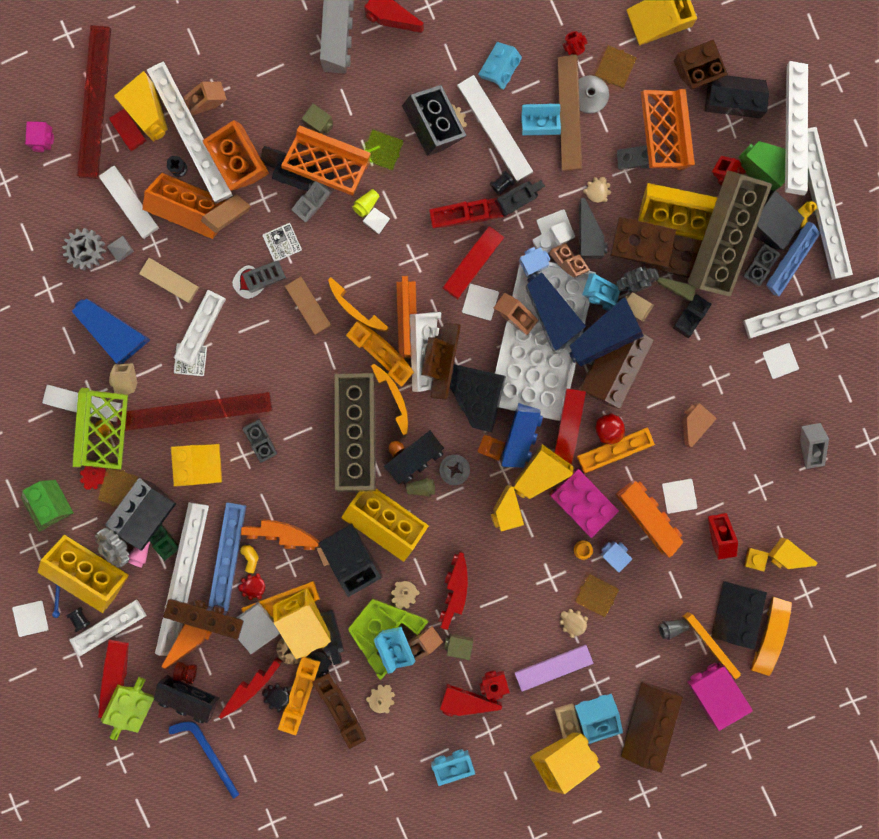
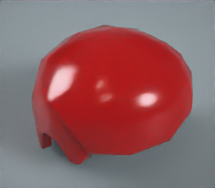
[595,413,625,445]

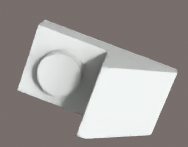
[532,221,575,253]

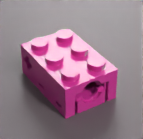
[549,469,619,538]

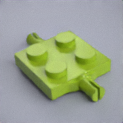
[101,677,154,740]

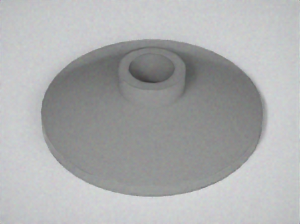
[579,75,609,114]

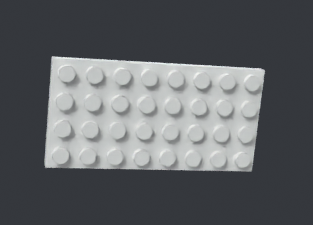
[495,256,596,421]

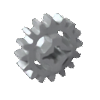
[62,228,106,271]
[95,528,130,568]

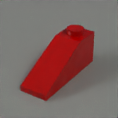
[364,0,424,33]
[440,684,502,717]

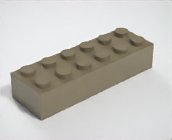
[688,170,772,297]
[335,373,376,492]

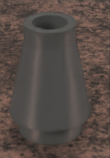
[658,619,689,640]

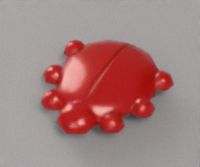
[80,466,109,490]
[238,573,265,600]

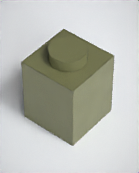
[302,103,333,135]
[444,633,473,660]

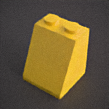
[114,71,168,142]
[171,444,222,486]
[514,444,573,499]
[273,588,331,660]
[530,732,600,794]

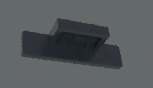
[261,146,335,191]

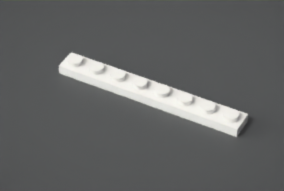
[147,61,233,204]
[785,61,808,195]
[808,127,853,280]
[743,277,879,339]
[155,502,209,656]

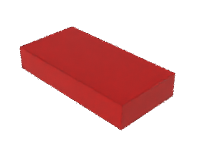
[109,109,147,151]

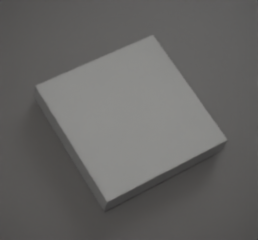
[236,602,280,654]

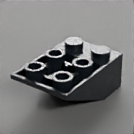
[319,523,382,597]

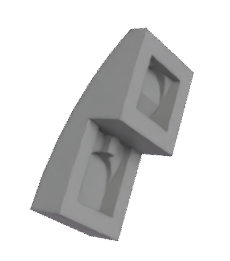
[292,181,332,222]

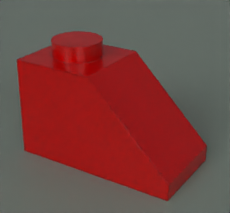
[708,513,738,560]

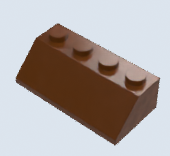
[579,334,654,409]
[621,682,683,773]

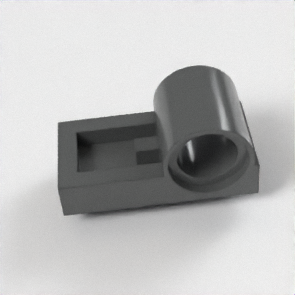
[617,145,657,170]

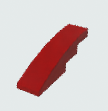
[429,197,510,229]
[442,226,505,300]
[554,388,586,465]
[98,640,129,718]
[218,657,283,719]

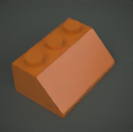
[202,120,269,191]

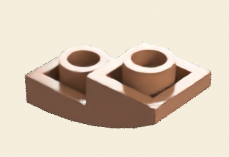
[549,243,590,278]

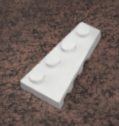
[410,312,441,392]

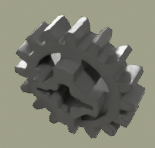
[616,267,659,293]

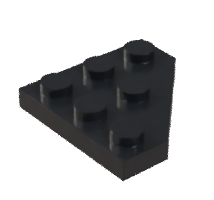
[449,364,506,433]

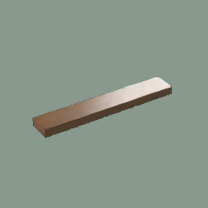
[558,55,582,172]

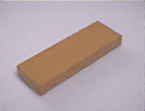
[201,194,251,233]
[285,277,332,335]

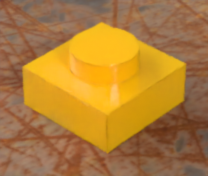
[744,548,769,571]

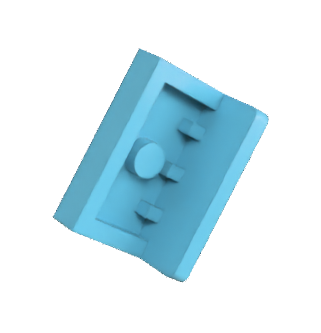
[478,42,522,89]
[521,104,561,135]
[582,273,620,311]
[374,627,416,674]
[431,749,475,786]

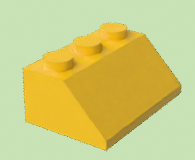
[491,485,524,531]

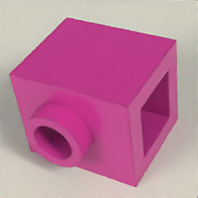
[25,121,54,152]

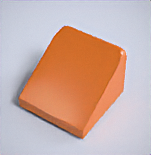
[477,435,506,461]

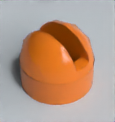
[388,441,405,458]

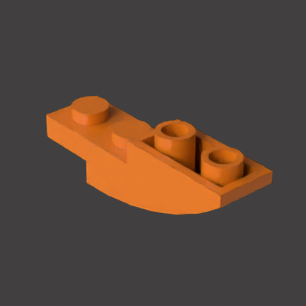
[241,519,320,550]

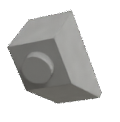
[800,423,829,469]

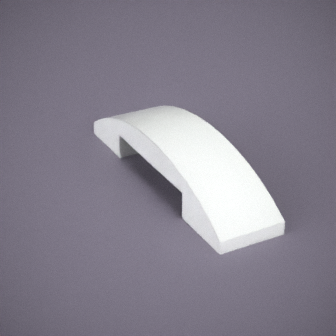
[42,385,121,422]

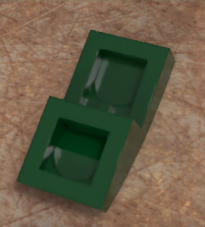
[150,524,179,561]

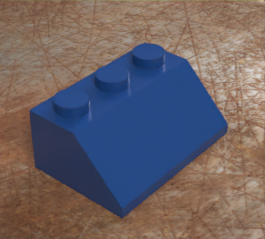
[501,403,543,468]

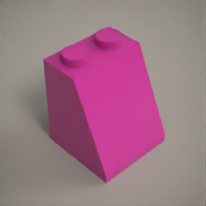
[687,663,753,731]

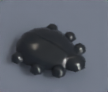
[307,652,332,680]
[262,684,289,712]

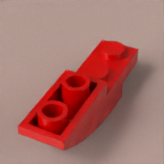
[438,551,468,630]

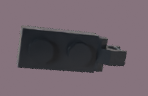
[494,180,545,217]
[320,609,344,665]

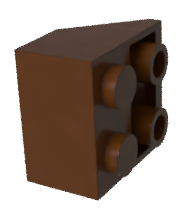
[674,39,728,90]

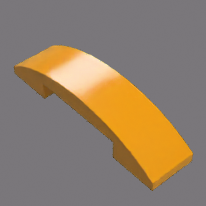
[328,277,389,332]
[346,321,414,387]
[371,364,408,436]
[750,597,792,676]
[278,657,320,736]

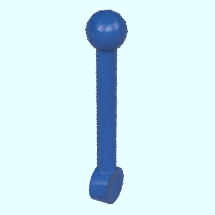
[52,583,60,618]

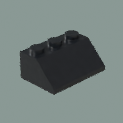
[704,75,769,119]
[402,85,467,156]
[384,430,444,485]
[105,478,176,550]
[711,581,767,650]
[154,675,220,723]

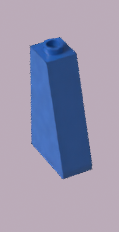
[72,299,150,364]

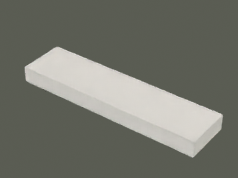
[99,166,159,239]
[174,290,226,367]
[70,600,147,656]

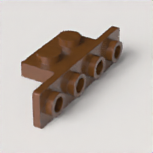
[421,323,461,400]
[163,599,244,639]

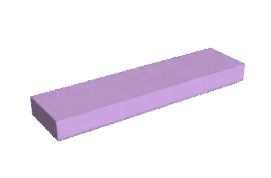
[515,645,594,691]

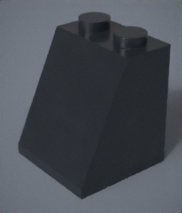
[753,190,805,250]

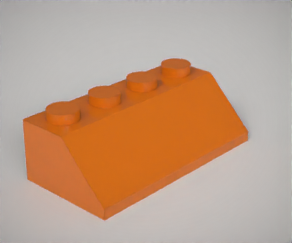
[142,173,227,239]
[615,480,683,558]

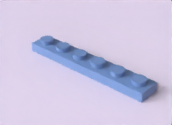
[209,502,246,611]

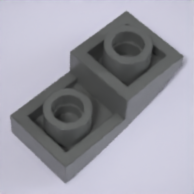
[743,243,780,287]
[242,418,278,463]

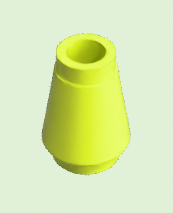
[352,189,380,218]

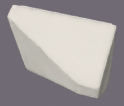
[363,208,390,234]

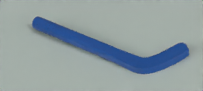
[168,721,239,799]

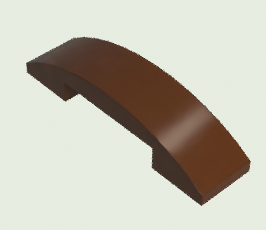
[312,672,366,749]

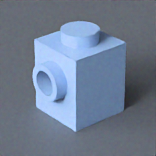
[519,247,550,278]
[600,541,632,572]

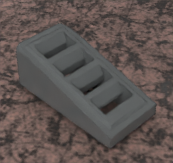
[242,261,286,293]

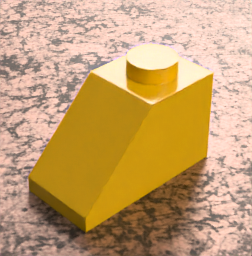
[768,537,817,569]

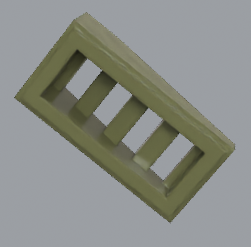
[656,277,696,301]

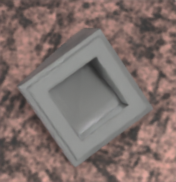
[107,236,134,262]

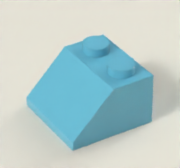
[575,694,623,744]

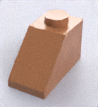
[183,82,227,115]
[493,293,539,335]
[683,403,717,448]
[408,626,443,661]

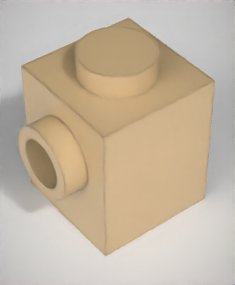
[625,292,654,321]
[109,363,137,395]

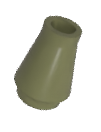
[406,478,435,497]

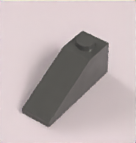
[579,198,608,259]

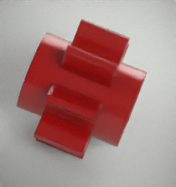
[562,31,588,56]

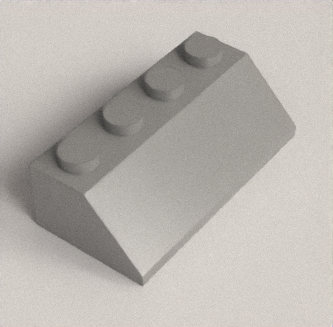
[320,0,354,73]

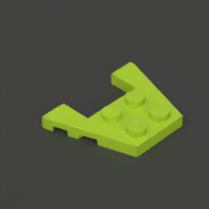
[348,599,429,680]

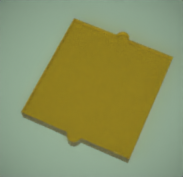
[595,45,637,89]
[98,468,139,506]
[575,574,619,617]

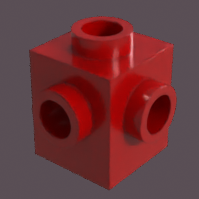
[712,156,746,185]
[479,670,510,701]

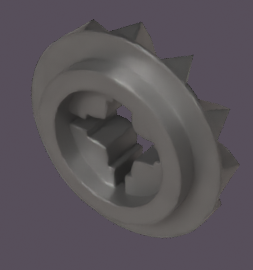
[439,455,470,485]

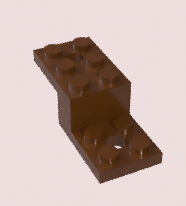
[610,217,702,278]

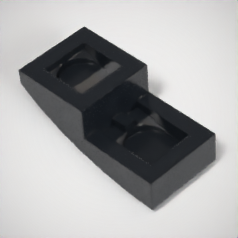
[673,294,712,338]

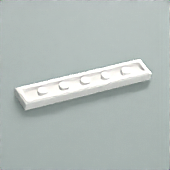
[457,75,533,183]

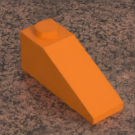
[161,624,213,669]

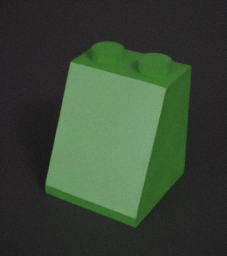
[738,141,786,191]
[21,480,73,532]

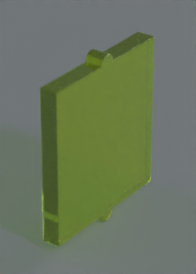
[365,129,404,171]

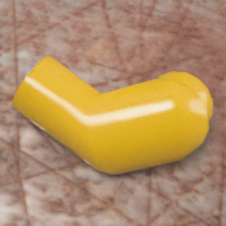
[798,201,817,229]
[240,545,259,574]

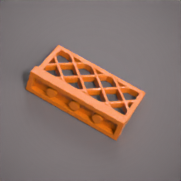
[641,89,695,170]
[281,125,371,196]
[397,276,417,359]

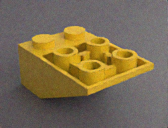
[626,0,697,46]

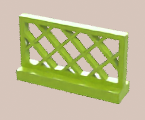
[73,388,128,470]

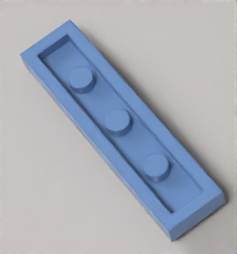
[766,222,820,296]

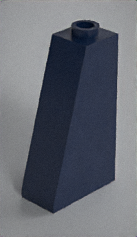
[525,272,586,352]
[569,298,644,366]

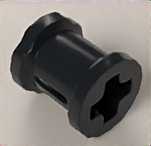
[166,156,188,177]
[490,171,515,196]
[66,607,91,632]

